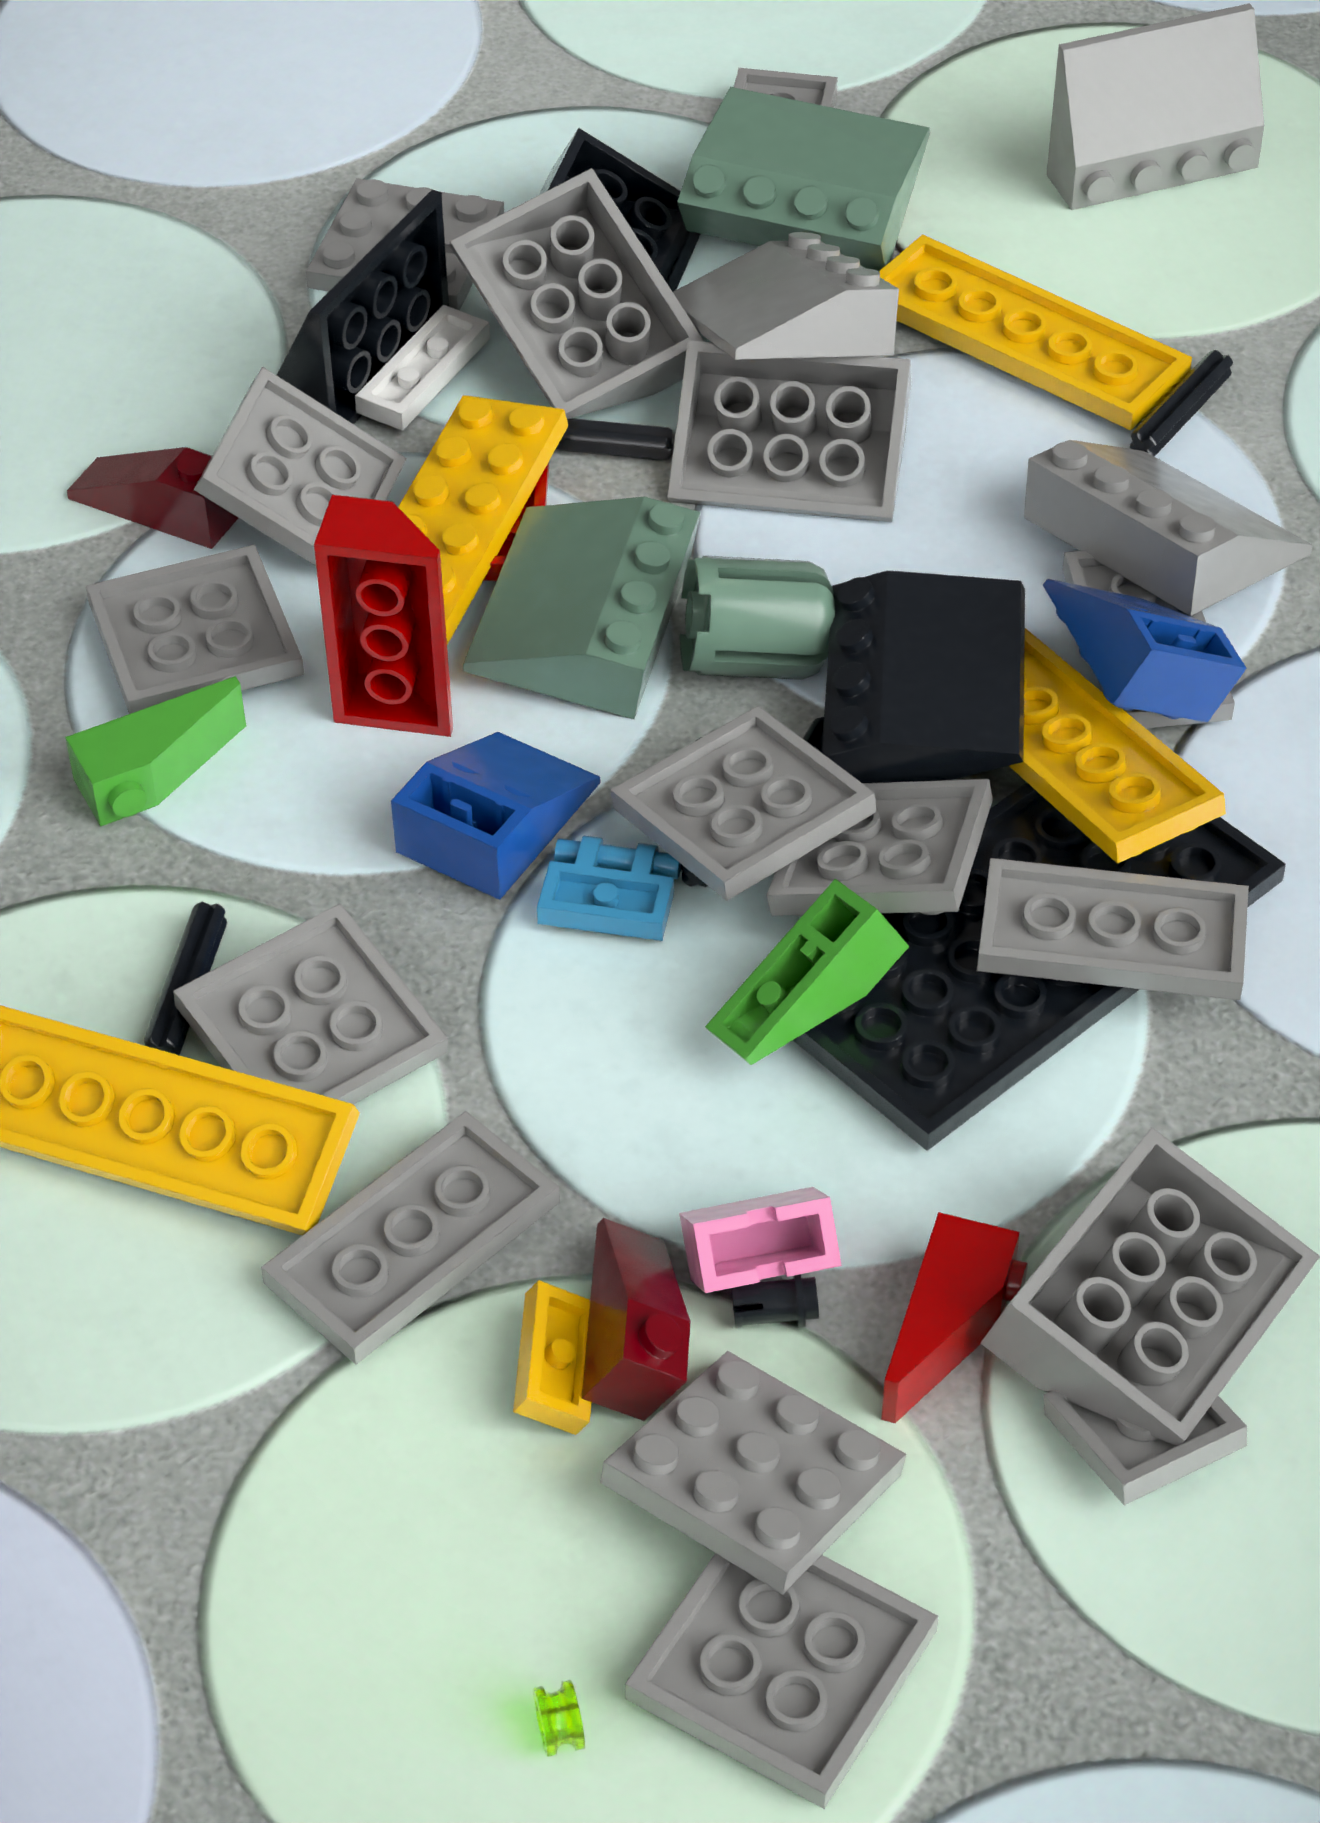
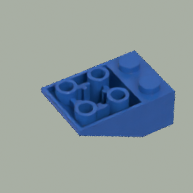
[1043,579,1247,723]
[391,732,601,900]

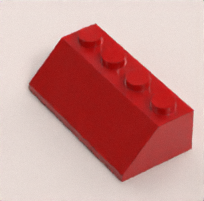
[314,495,453,737]

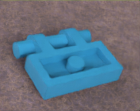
[537,835,681,941]

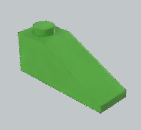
[65,676,246,827]
[705,879,909,1065]

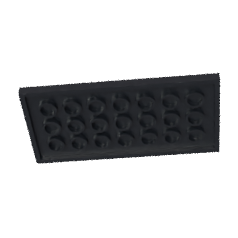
[743,783,1286,1151]

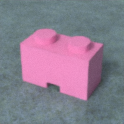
[679,1187,842,1293]

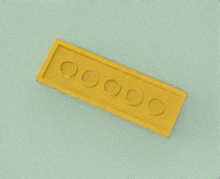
[879,234,1192,431]
[398,395,568,645]
[1009,628,1226,864]
[0,1005,360,1235]

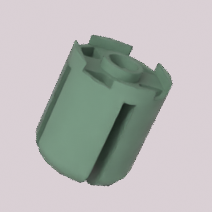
[680,555,835,680]

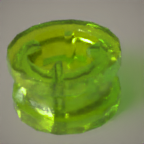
[533,1680,585,1757]

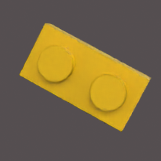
[513,1280,592,1435]

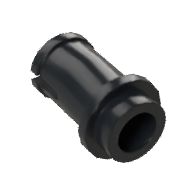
[731,1274,819,1328]

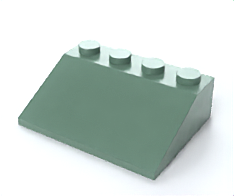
[677,87,931,271]
[462,496,700,719]

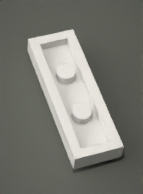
[355,305,490,431]

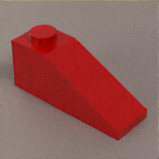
[881,1212,1028,1423]

